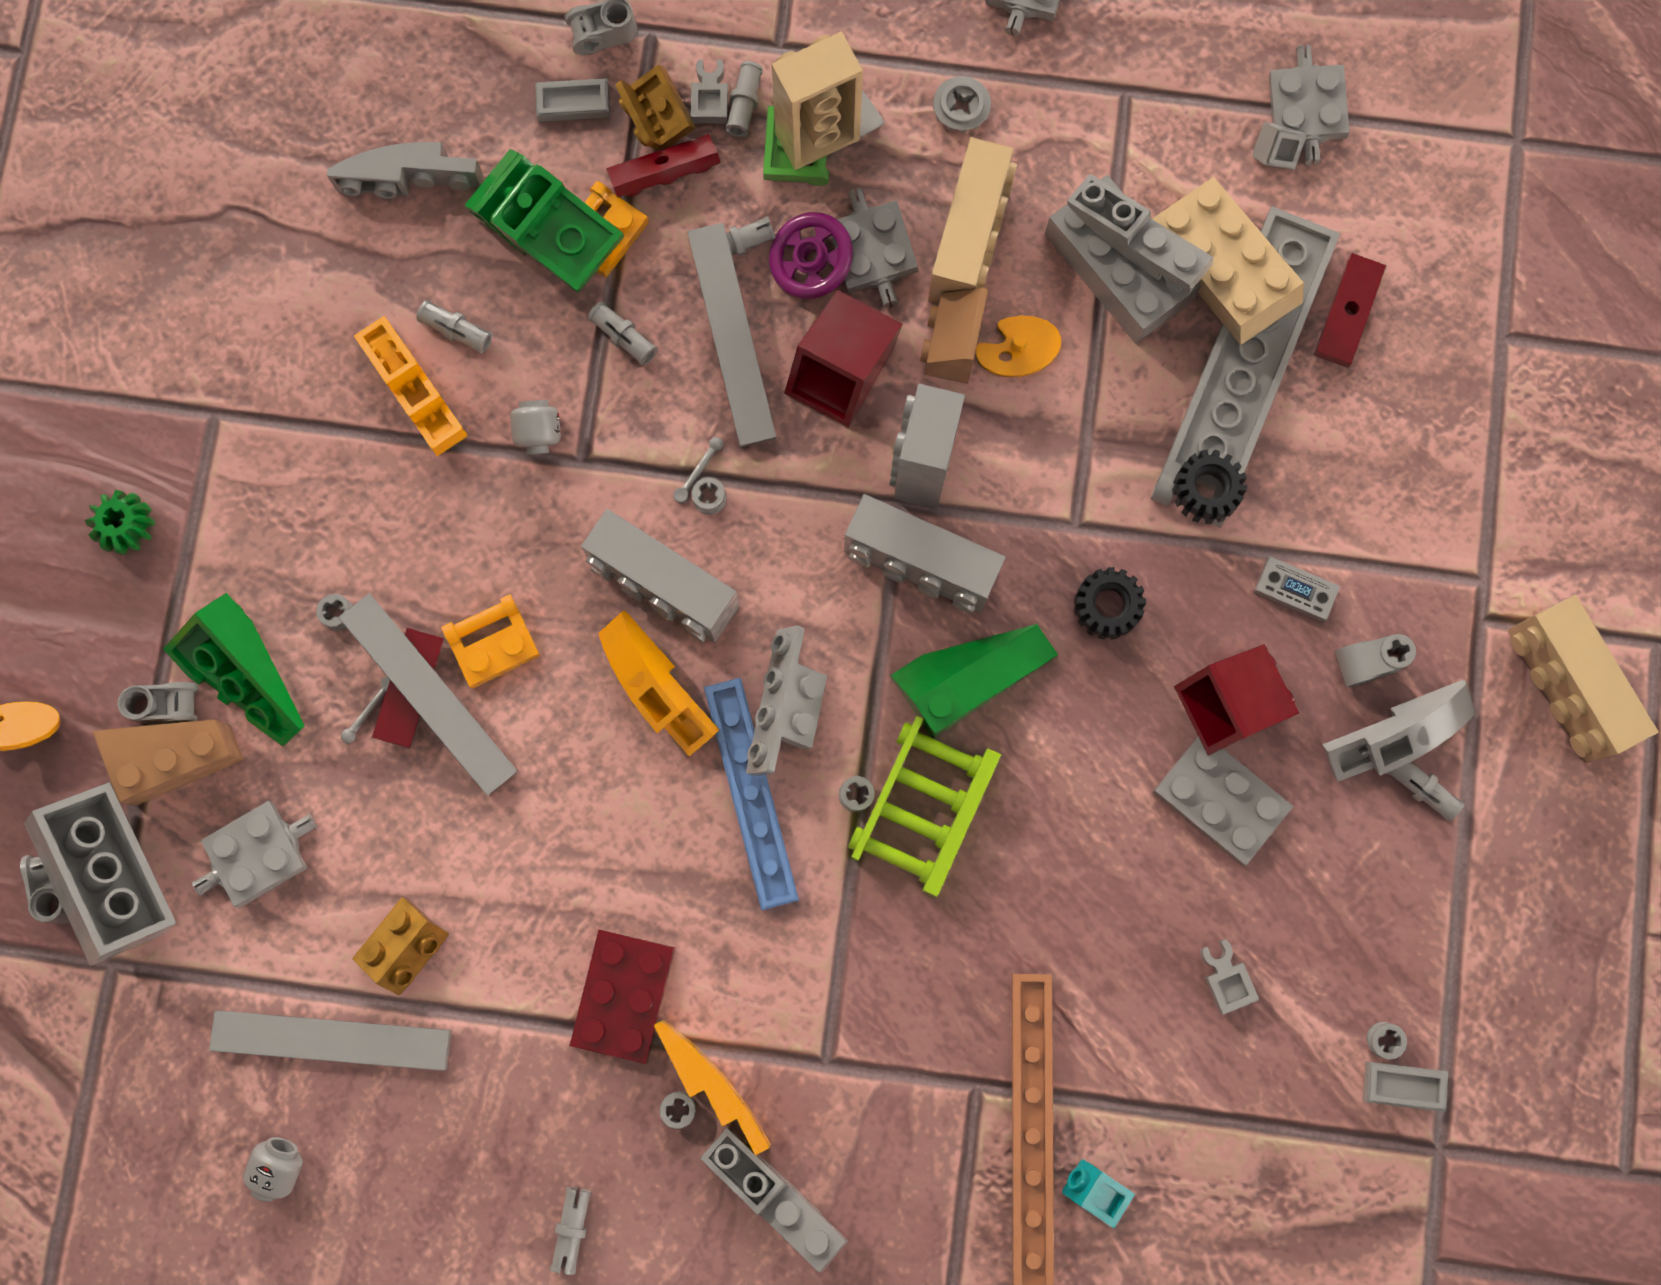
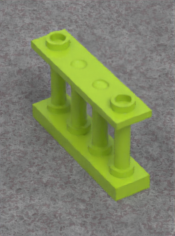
[848,716,1001,898]

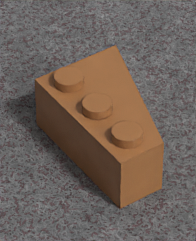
[92,719,244,806]

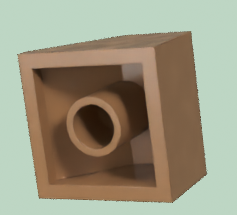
[920,287,988,384]

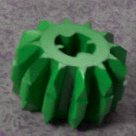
[84,490,156,555]

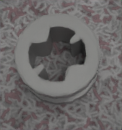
[691,477,727,515]
[317,594,353,631]
[838,776,875,812]
[1366,1021,1407,1060]
[660,1091,697,1129]

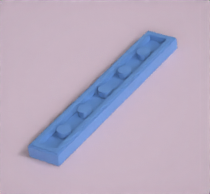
[704,678,799,911]

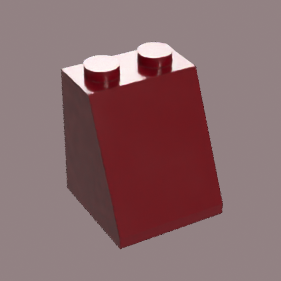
[784,290,903,428]
[1174,644,1299,756]

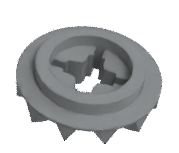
[933,76,991,134]

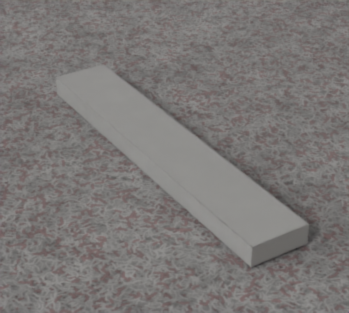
[687,223,776,448]
[338,593,518,796]
[209,1010,452,1071]

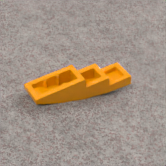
[354,316,468,456]
[654,1020,771,1155]

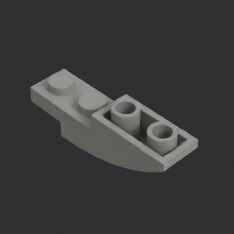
[327,142,483,199]
[1067,174,1213,292]
[1323,679,1475,782]
[700,1128,848,1273]

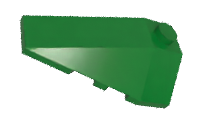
[163,593,305,746]
[890,624,1058,739]

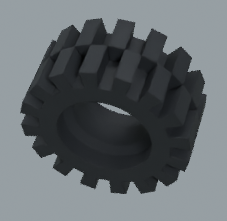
[1172,449,1247,524]
[1074,567,1146,640]

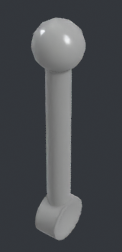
[674,437,724,504]
[341,677,390,744]

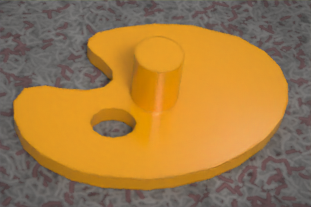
[975,315,1062,378]
[0,702,61,751]

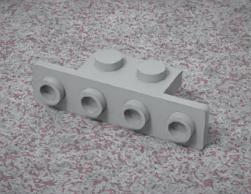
[746,625,827,776]

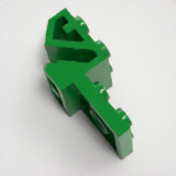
[464,149,624,294]

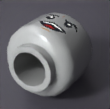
[510,400,561,454]
[242,1137,303,1202]

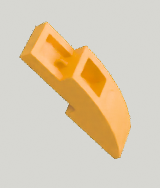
[598,609,719,756]

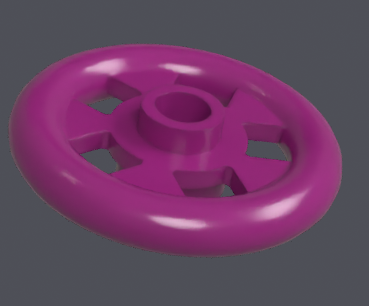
[769,212,853,299]

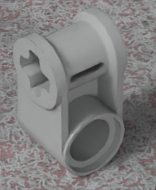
[565,0,638,55]
[1334,634,1416,688]
[117,682,199,725]
[20,855,69,925]

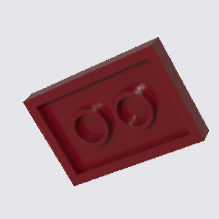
[569,929,676,1064]

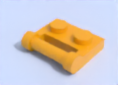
[584,181,649,278]
[441,594,541,689]

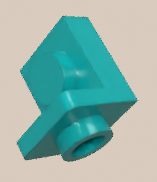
[1062,1159,1135,1228]

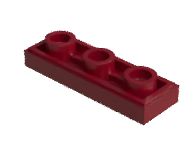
[606,134,721,197]
[1313,253,1387,368]
[372,628,444,749]

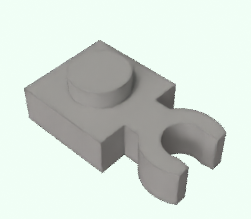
[691,59,728,124]
[1200,939,1259,1015]

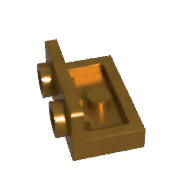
[615,64,696,151]
[352,897,449,995]

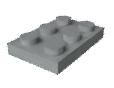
[1153,736,1294,866]

